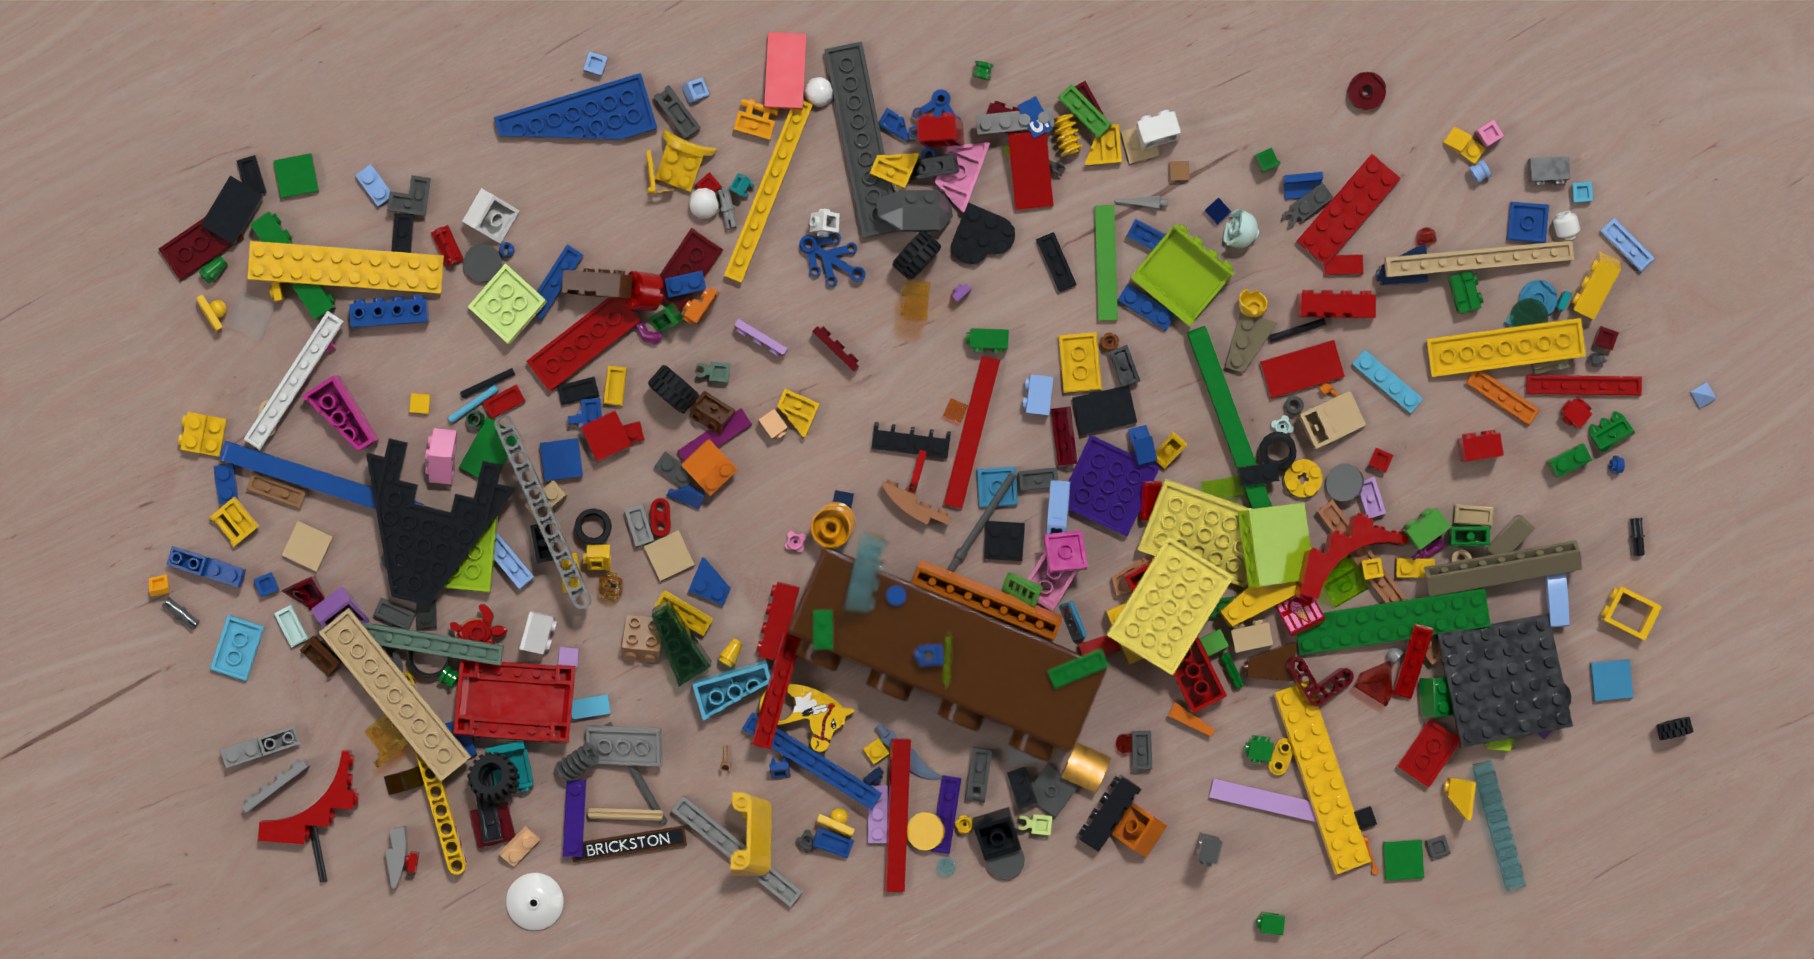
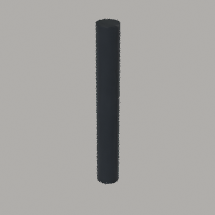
[1269,318,1326,343]
[460,368,516,399]
[309,826,328,882]

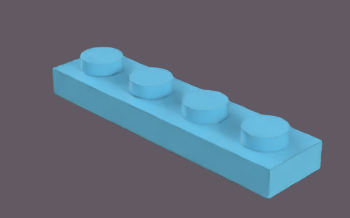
[1352,349,1423,413]

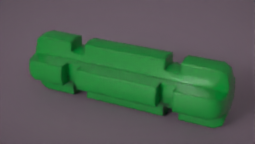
[1220,652,1244,689]

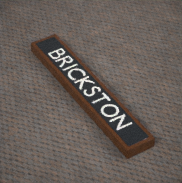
[572,825,687,863]

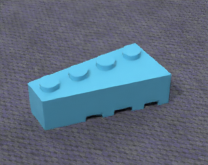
[692,659,771,721]

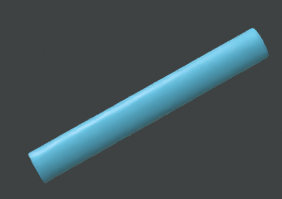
[448,384,499,423]

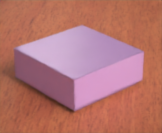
[558,647,579,668]

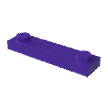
[563,780,587,857]

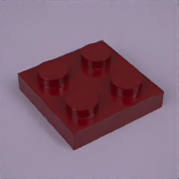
[470,802,516,848]

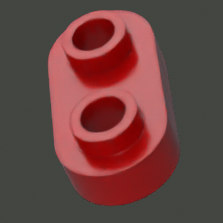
[651,498,671,536]

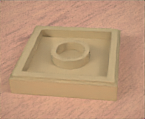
[282,521,333,572]
[644,530,695,581]

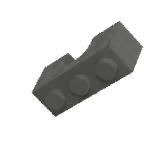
[1194,832,1223,867]

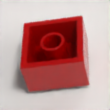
[1457,430,1504,461]

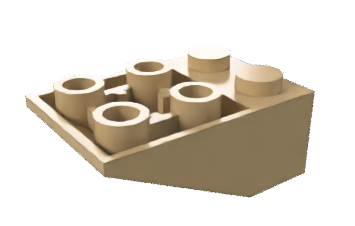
[1298,390,1366,449]

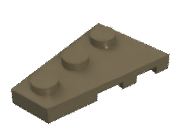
[1225,312,1277,373]

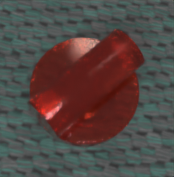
[1416,227,1437,245]
[1116,733,1132,753]

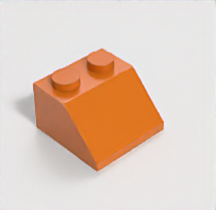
[681,439,738,496]
[1111,803,1167,858]

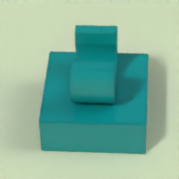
[729,173,755,197]

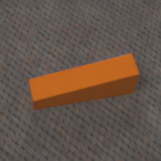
[1168,701,1215,737]

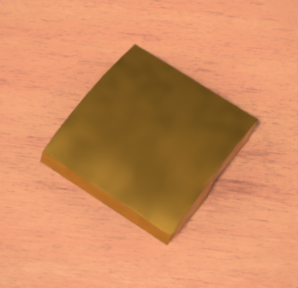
[1061,742,1111,793]

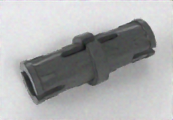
[162,597,199,630]

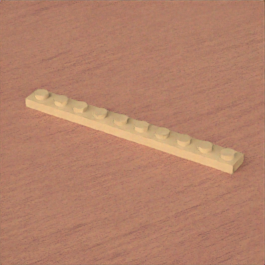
[1384,241,1574,277]

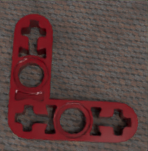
[1286,657,1354,706]

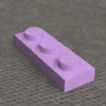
[735,319,788,357]
[868,785,888,843]

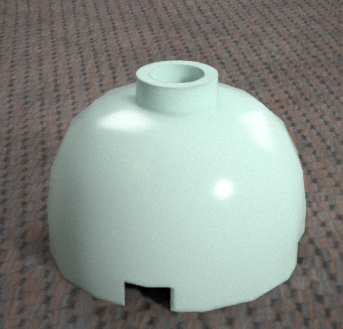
[1223,208,1259,248]

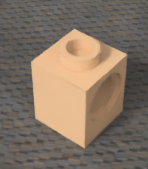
[759,409,788,440]

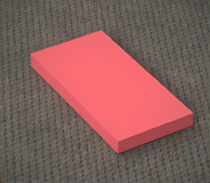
[764,32,807,110]

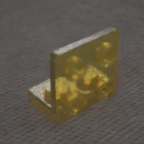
[365,714,409,768]

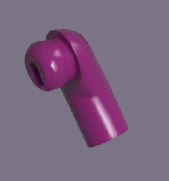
[635,322,662,344]

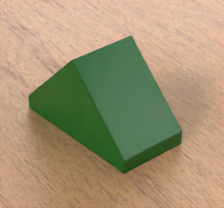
[649,302,683,333]

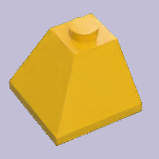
[1443,776,1476,821]

